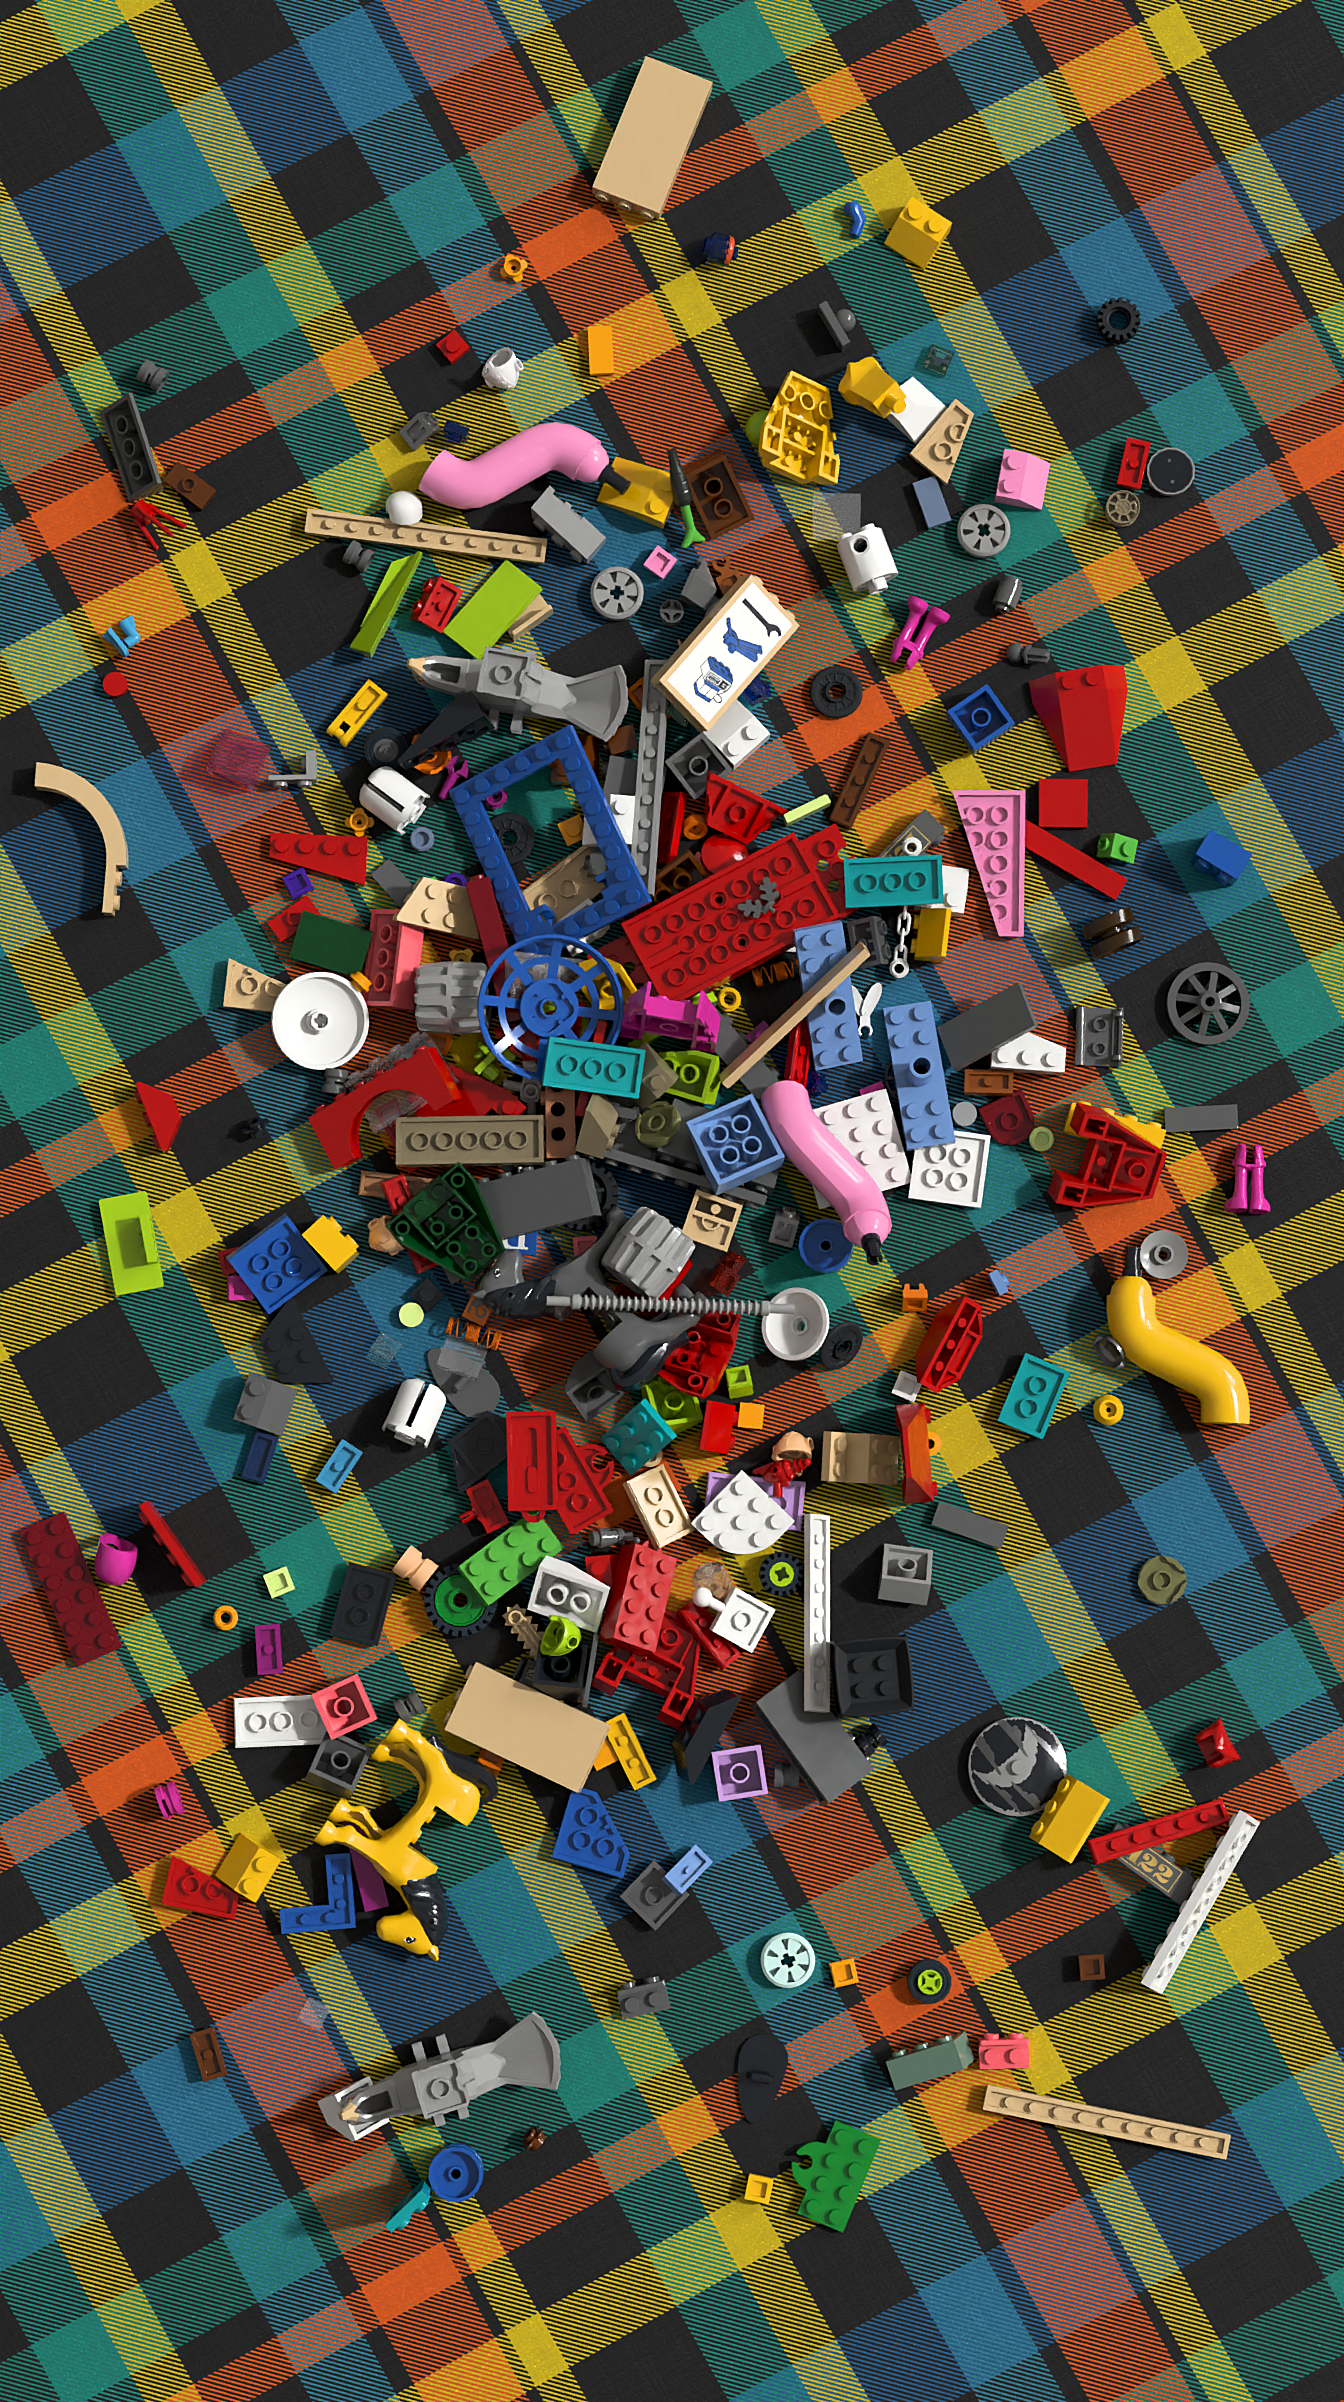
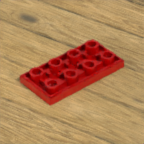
[138,1501,207,1587]

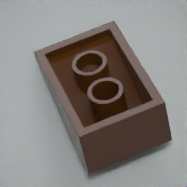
[683,449,755,540]

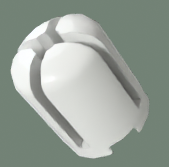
[359,766,430,835]
[382,1379,446,1448]

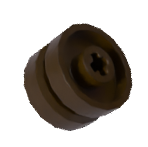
[1081,907,1144,960]

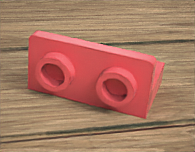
[978,2033,1029,2069]

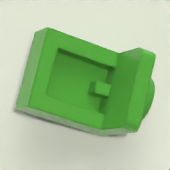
[1097,833,1138,864]

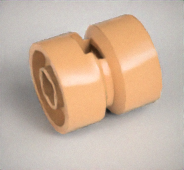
[392,1545,439,1591]

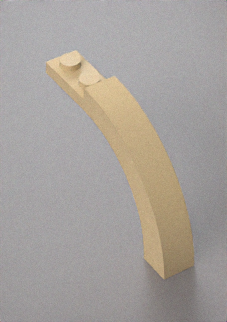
[35,762,129,916]

